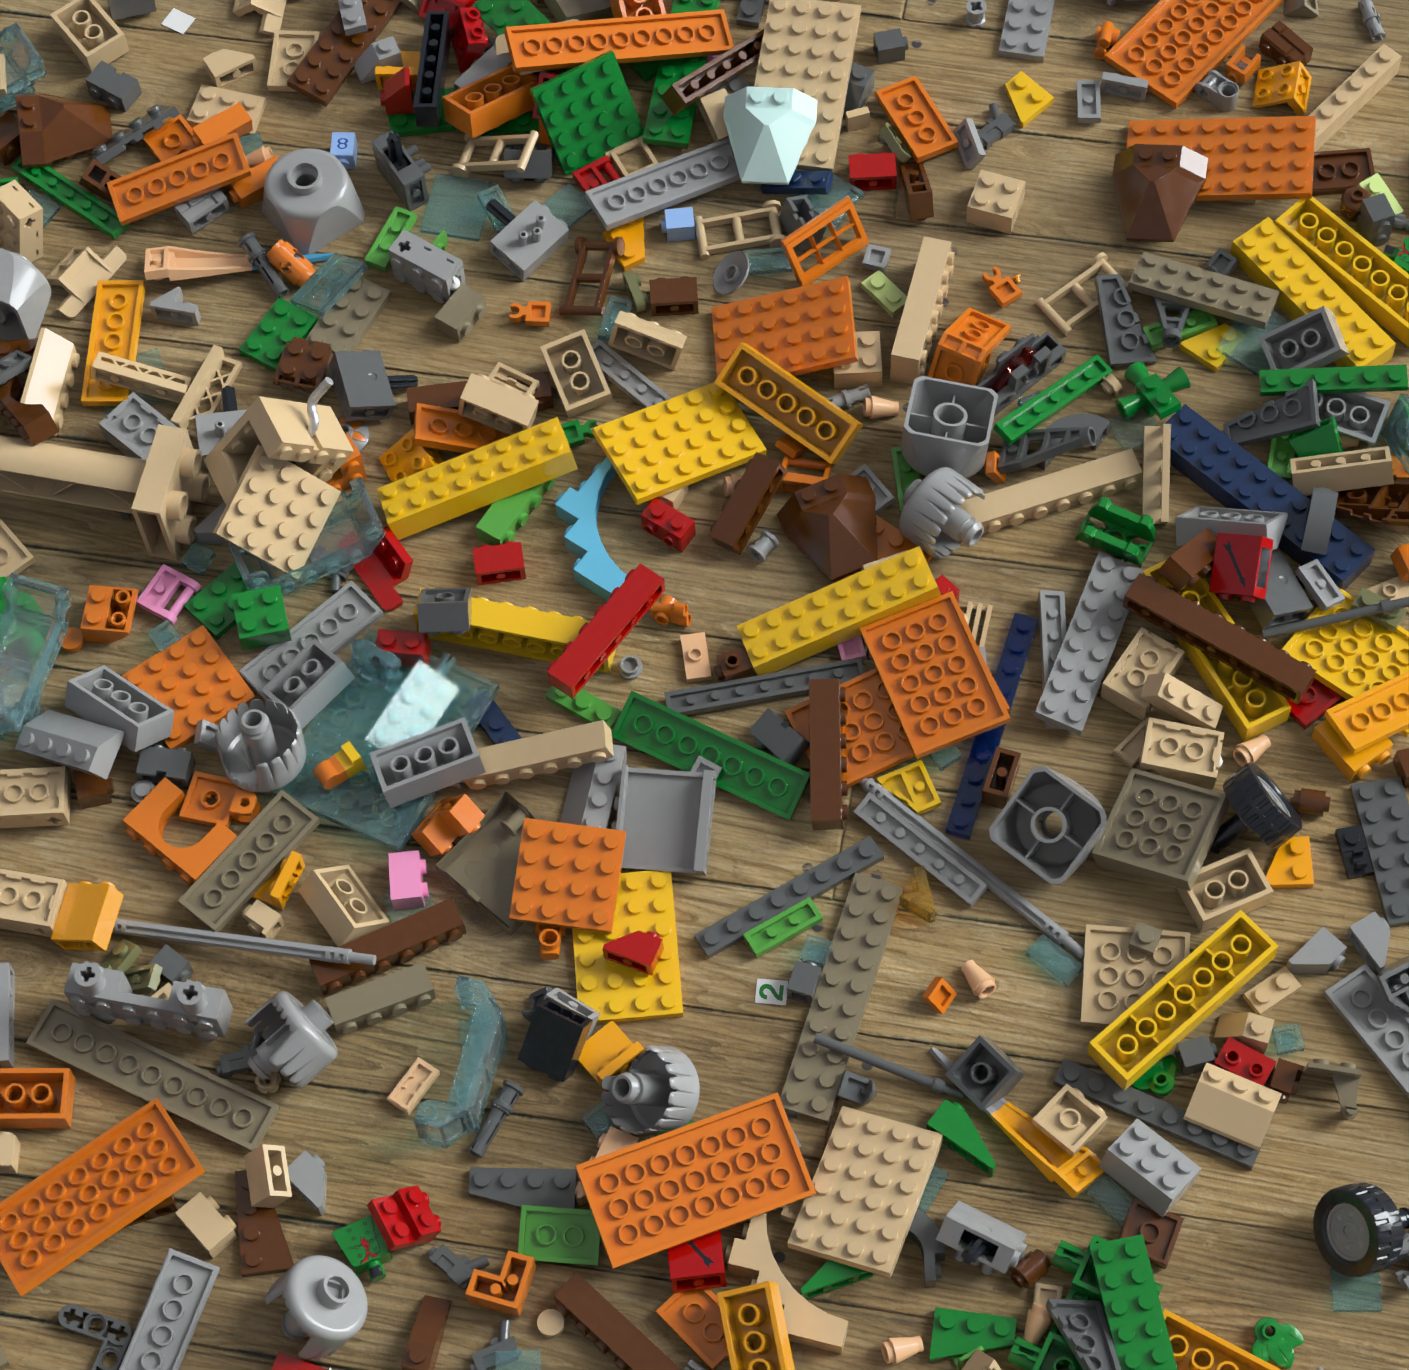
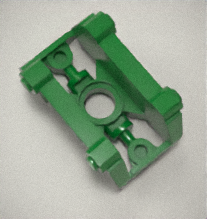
[1075,497,1157,568]

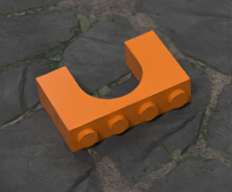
[191,102,279,209]
[123,777,238,886]

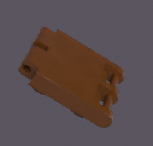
[273,337,333,390]

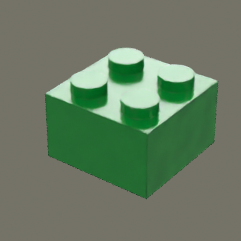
[231,585,292,651]

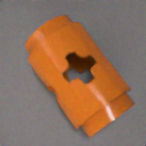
[266,239,316,288]

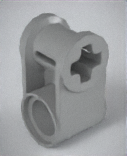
[1195,69,1239,112]

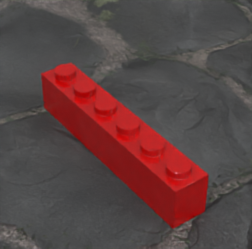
[547,563,665,699]

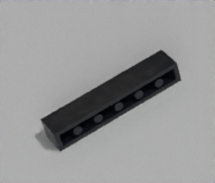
[413,11,452,127]

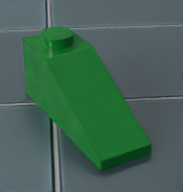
[926,1099,996,1177]
[800,1260,878,1300]

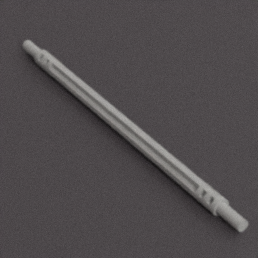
[859,778,1084,959]
[112,918,377,965]

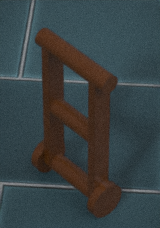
[559,237,625,316]

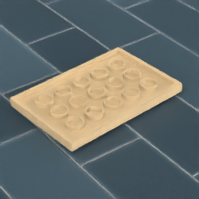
[787,1106,944,1278]

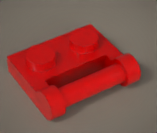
[572,156,620,194]

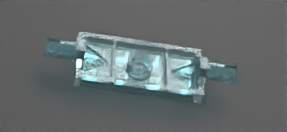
[362,652,460,781]

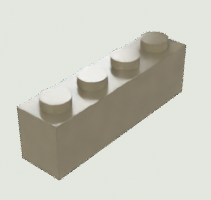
[325,962,436,1034]

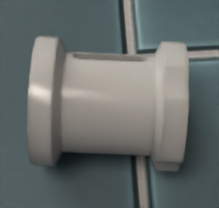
[966,0,987,28]
[747,530,779,563]

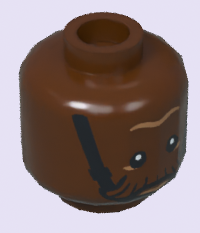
[1339,186,1371,222]

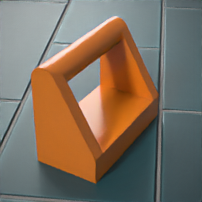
[778,455,832,493]

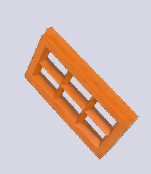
[781,196,869,287]

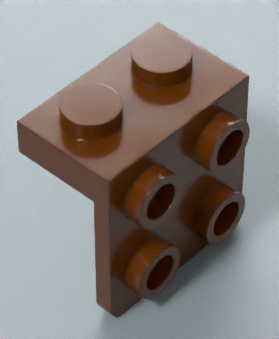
[0,112,21,166]

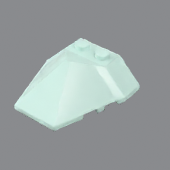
[723,86,818,185]

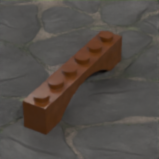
[0,376,59,446]

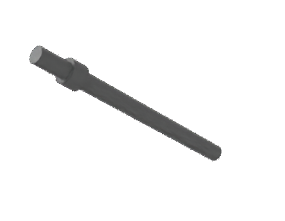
[1261,597,1409,639]
[813,1033,964,1101]

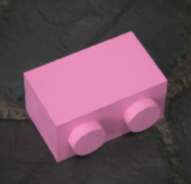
[388,850,429,911]

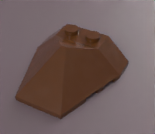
[15,92,112,168]
[1112,144,1209,242]
[777,473,878,582]
[1335,475,1409,535]

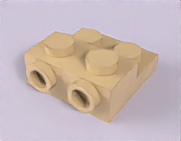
[1032,1084,1108,1157]

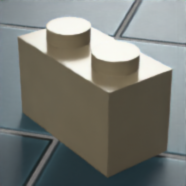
[434,284,487,343]

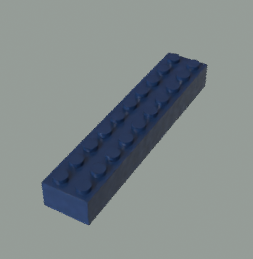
[1165,404,1375,590]

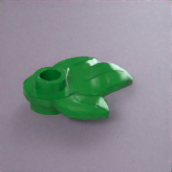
[1132,1055,1178,1097]
[1251,1317,1304,1369]

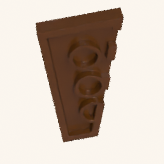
[235,1170,294,1277]

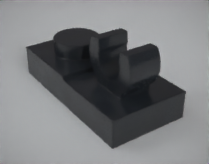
[1335,825,1374,880]

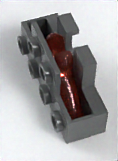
[976,331,1067,416]

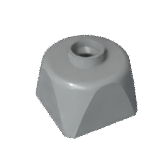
[261,148,365,254]
[0,248,51,341]
[901,376,998,478]
[989,766,1107,885]

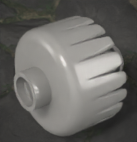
[899,467,985,559]
[215,699,307,792]
[245,991,338,1087]
[601,1045,700,1136]
[266,1255,368,1359]

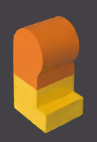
[313,741,366,790]

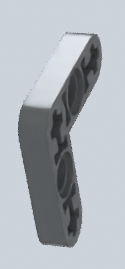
[58,1304,134,1370]

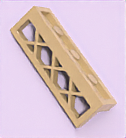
[170,345,243,441]
[90,351,191,404]
[1142,424,1171,525]

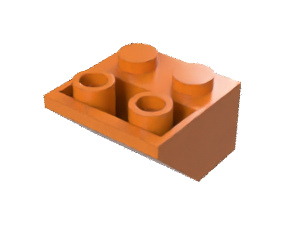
[80,585,139,644]

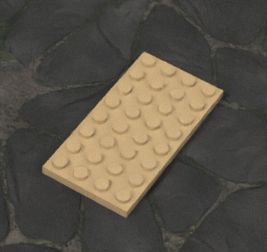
[754,0,861,173]

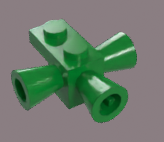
[1115,362,1190,421]

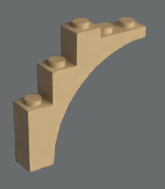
[724,1213,848,1354]

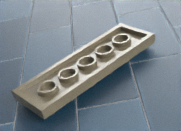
[1128,252,1280,329]
[279,273,392,403]
[178,790,321,932]

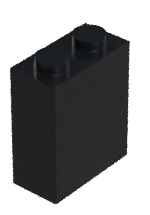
[517,998,593,1082]

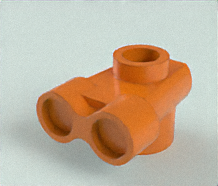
[1094,21,1121,60]
[650,595,692,627]
[535,924,566,960]

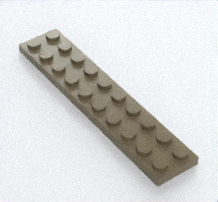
[780,872,905,1125]
[26,999,280,1152]

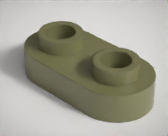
[879,123,912,163]
[622,269,649,313]

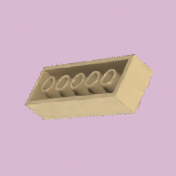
[890,236,955,384]

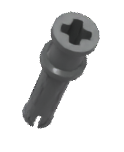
[237,232,290,298]
[468,1080,525,1159]

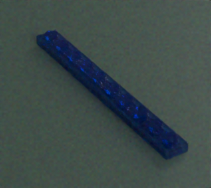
[945,612,1039,840]

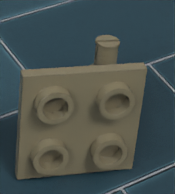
[1302,1059,1363,1119]

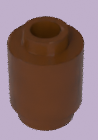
[1293,788,1331,817]
[1010,1249,1051,1289]

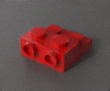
[451,7,488,73]
[367,1185,442,1251]

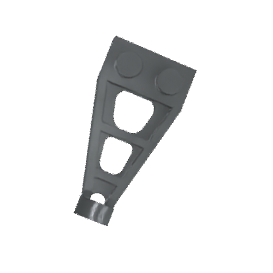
[1151,296,1191,348]
[997,426,1097,474]

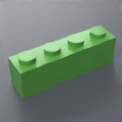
[476,478,556,546]

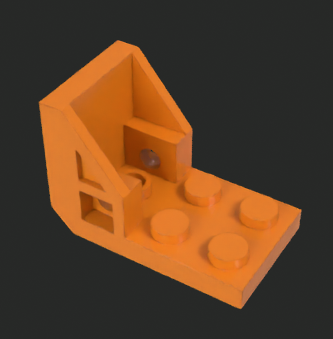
[928,308,1012,386]

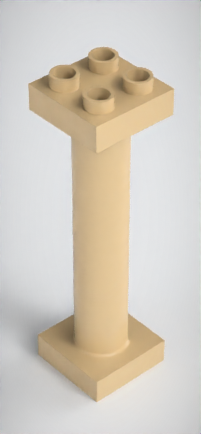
[0,424,210,561]

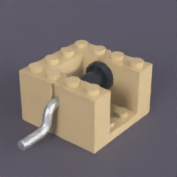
[203,377,354,505]

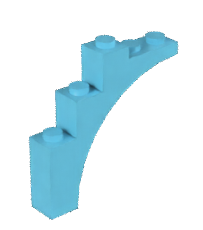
[555,457,627,601]

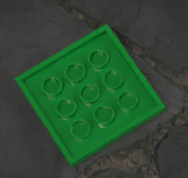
[529,50,644,175]

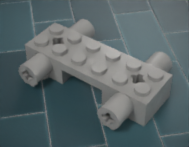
[63,961,233,1042]

